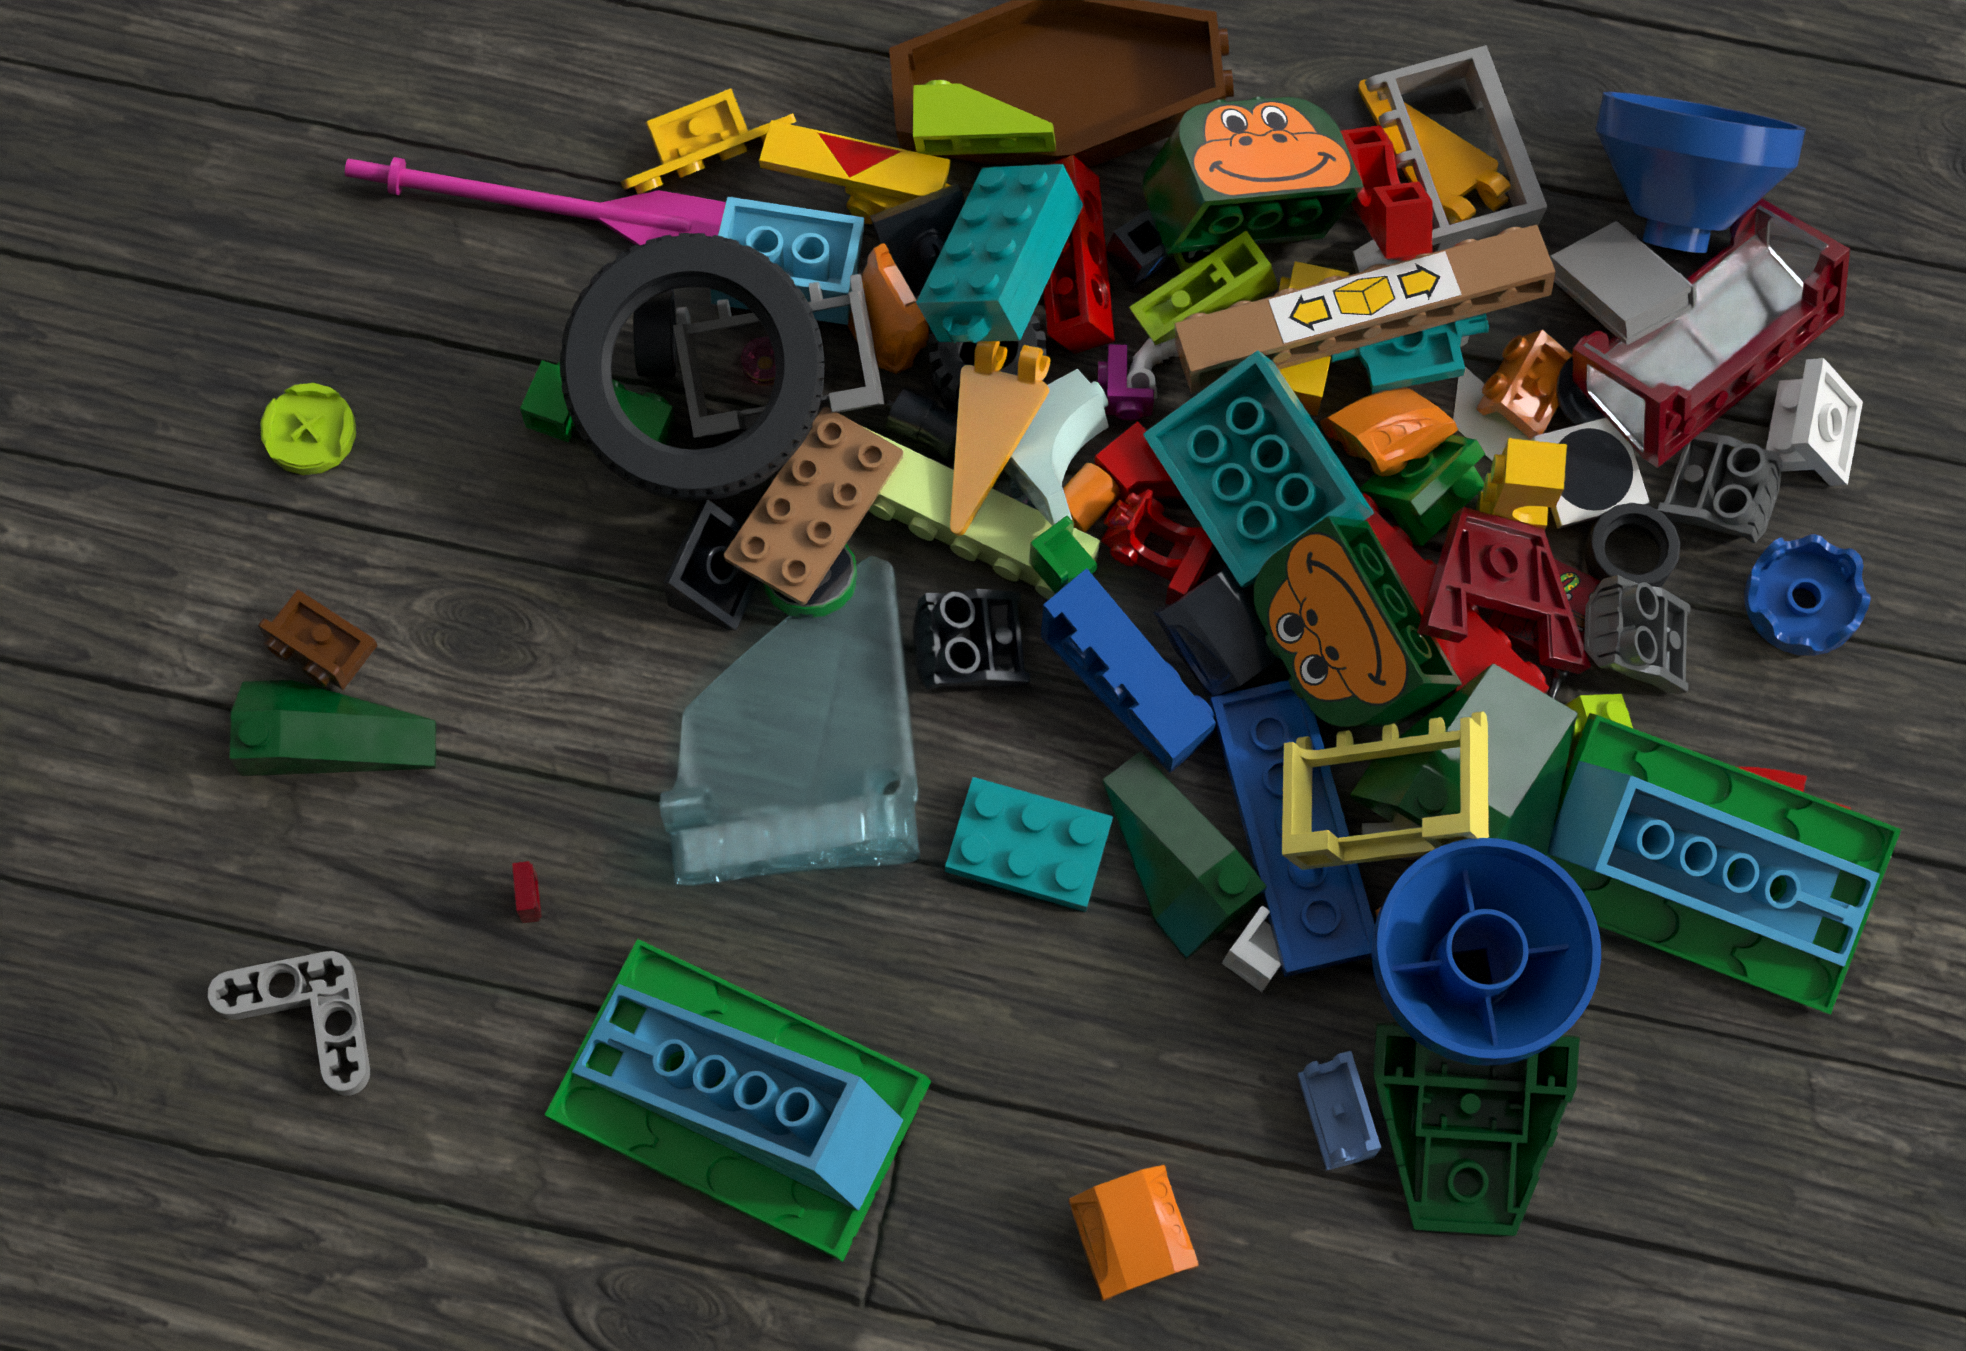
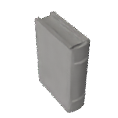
[1550,221,1697,346]

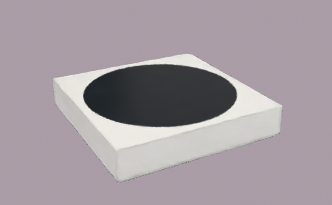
[1531,414,1650,529]

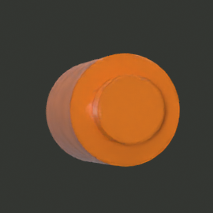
[1063,463,1121,533]

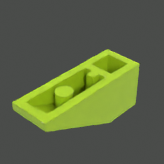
[913,80,1056,155]
[1129,231,1278,345]

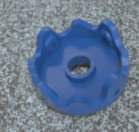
[1744,534,1871,656]

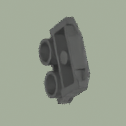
[1657,432,1782,543]
[1584,575,1690,694]

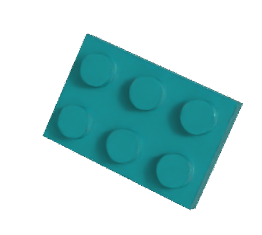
[945,777,1113,912]

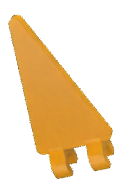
[1358,79,1511,225]
[950,341,1051,536]

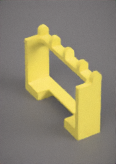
[1282,711,1489,870]

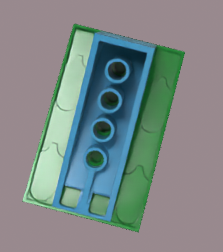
[1547,713,1902,1015]
[545,939,931,1262]

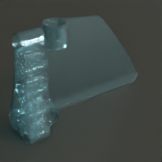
[660,556,920,886]

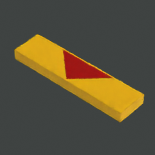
[759,120,950,201]

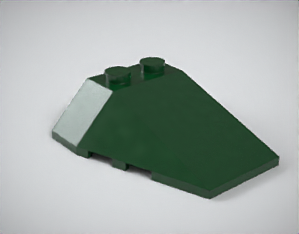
[1350,663,1578,856]
[1373,1022,1580,1236]

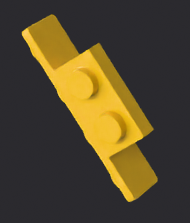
[621,88,796,194]

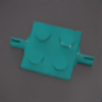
[1331,313,1489,393]

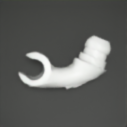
[1127,338,1179,399]

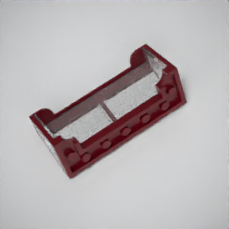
[1572,198,1850,468]

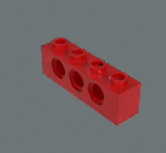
[1044,155,1115,354]

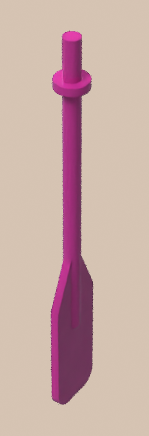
[345,157,726,246]

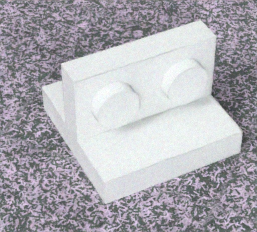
[1766,358,1863,486]

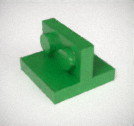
[1359,435,1485,546]

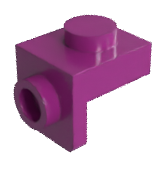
[1097,344,1154,420]

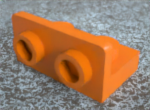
[1476,330,1572,439]

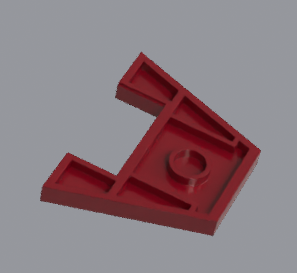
[1417,507,1591,674]

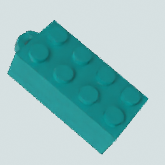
[916,164,1083,343]

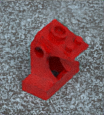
[1101,489,1216,605]

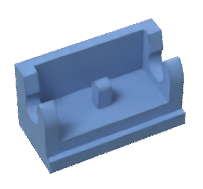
[1297,1051,1381,1171]

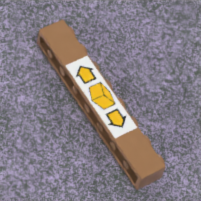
[1175,224,1556,394]

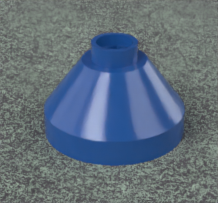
[1595,92,1806,253]
[1372,838,1601,1066]

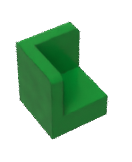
[1029,515,1097,594]

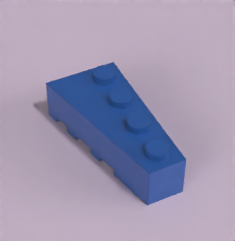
[1041,568,1216,773]

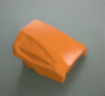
[848,243,929,374]
[1320,387,1458,476]
[1068,1165,1199,1301]

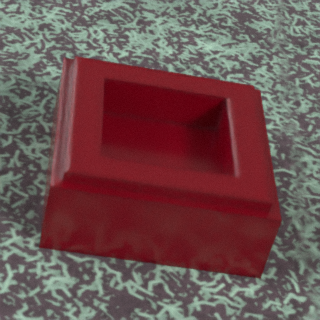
[512,861,542,923]

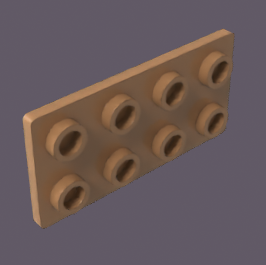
[724,407,903,605]

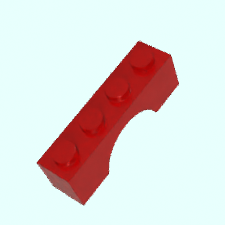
[1340,125,1433,261]

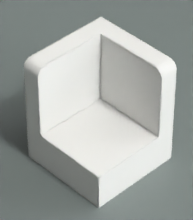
[1222,906,1281,992]

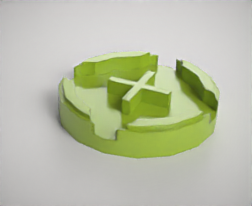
[260,383,356,475]

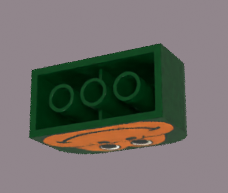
[1143,96,1364,254]
[1254,516,1462,727]

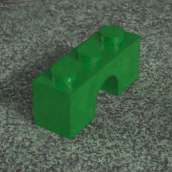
[520,360,676,445]

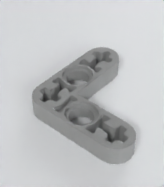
[208,951,370,1096]

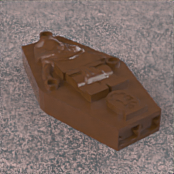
[889,0,1234,168]

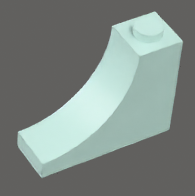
[1004,369,1109,526]

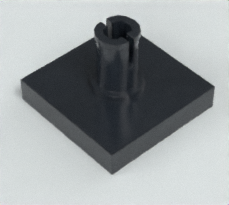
[870,183,965,297]

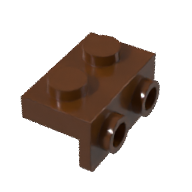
[258,589,378,690]

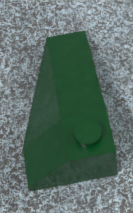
[230,680,436,776]
[1102,751,1267,960]

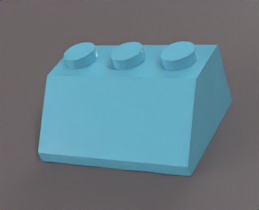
[710,197,864,325]

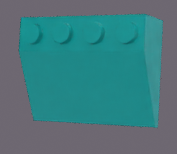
[1143,350,1374,588]

